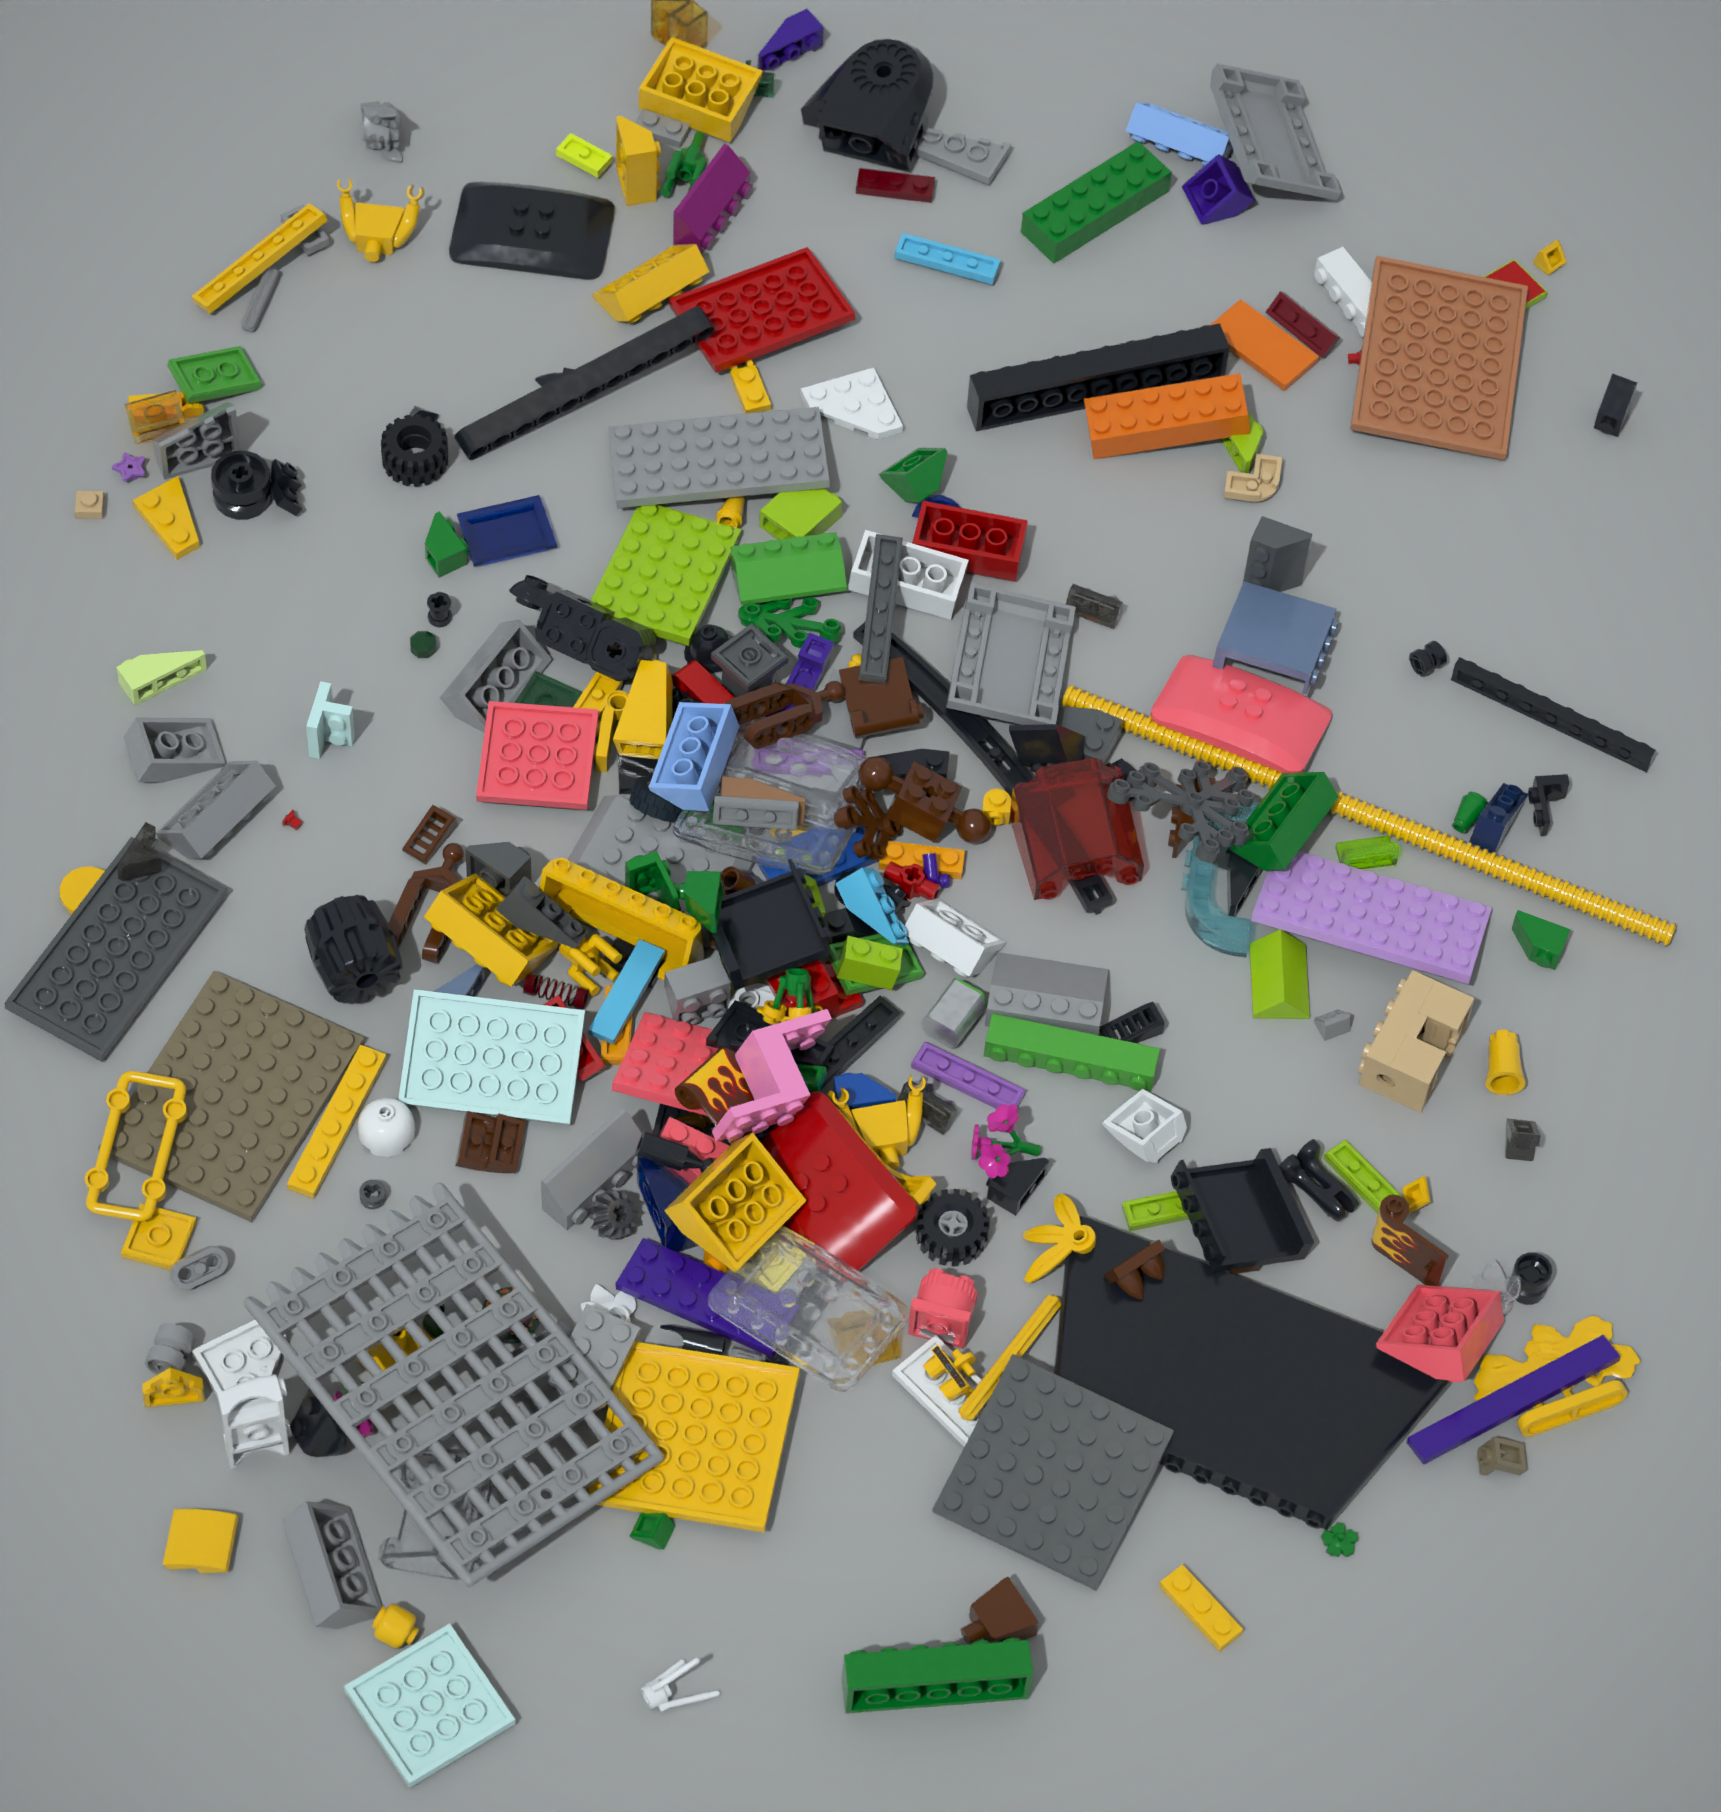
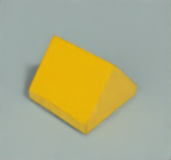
[1533,240,1567,275]

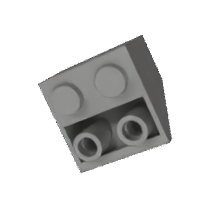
[664,955,731,1025]

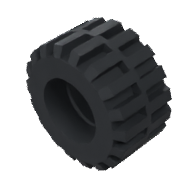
[381,414,449,487]

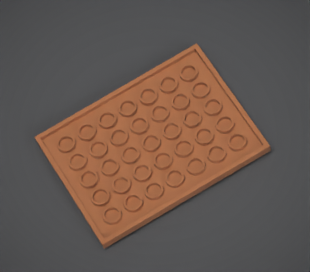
[1350,255,1528,460]

